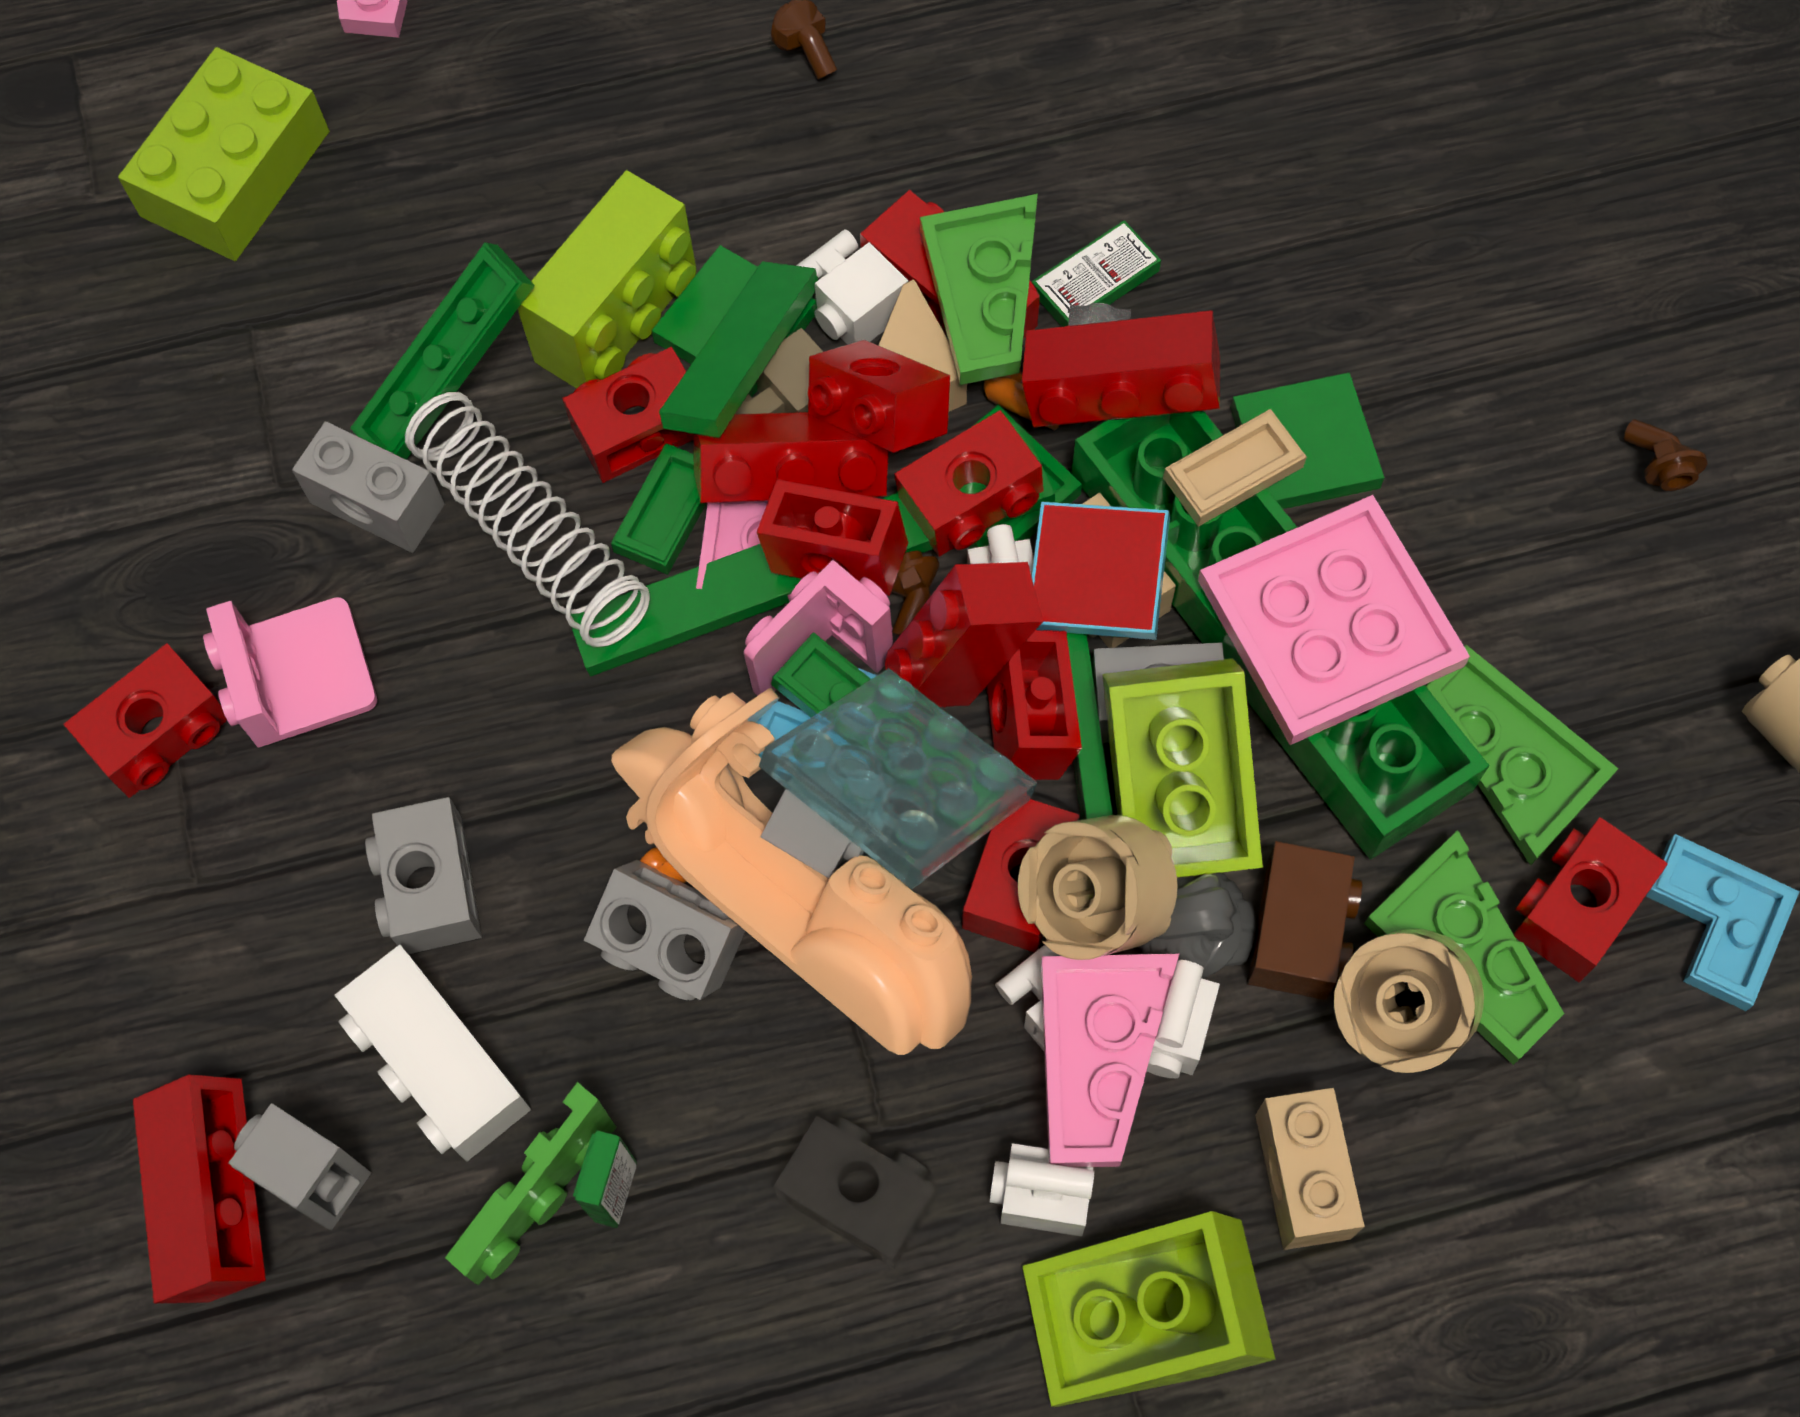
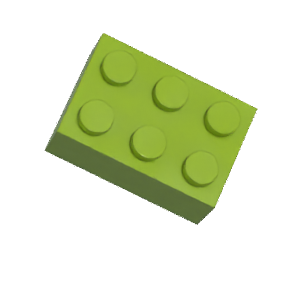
[118,47,330,262]
[517,170,697,389]
[1102,658,1263,878]

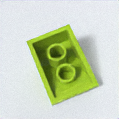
[1023,1211,1276,1407]

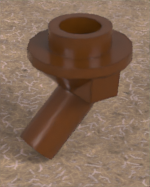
[771,0,837,80]
[1624,419,1708,491]
[891,551,940,637]

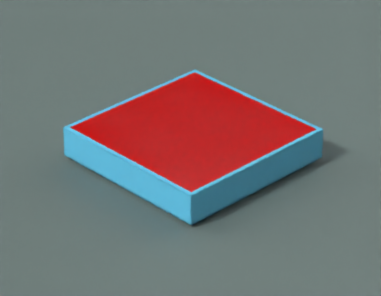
[1032,502,1170,640]

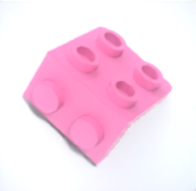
[744,560,893,696]
[203,597,377,748]

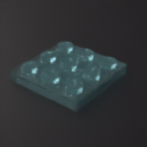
[759,668,1038,889]

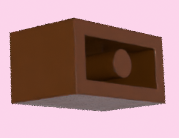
[1247,841,1362,1000]

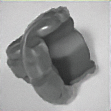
[1138,872,1258,979]

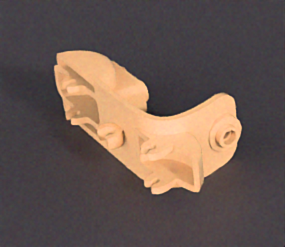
[611,688,972,1055]

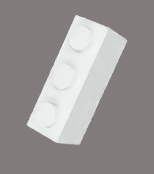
[335,944,531,1161]

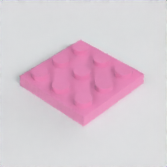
[1198,495,1470,745]

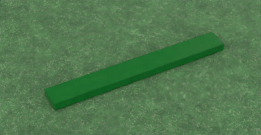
[571,443,1055,677]

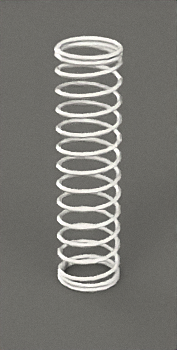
[405,392,650,647]

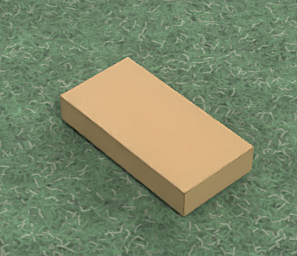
[1163,409,1307,527]

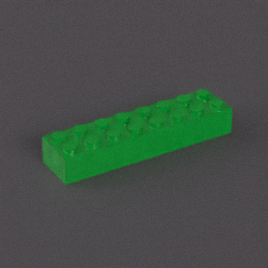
[1072,410,1490,860]

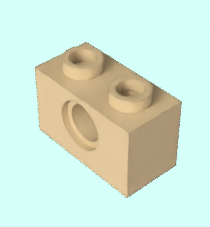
[1255,1088,1365,1250]

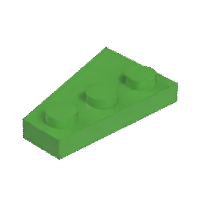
[920,194,1038,385]
[1426,645,1619,866]
[1364,830,1564,1065]
[445,1082,617,1285]

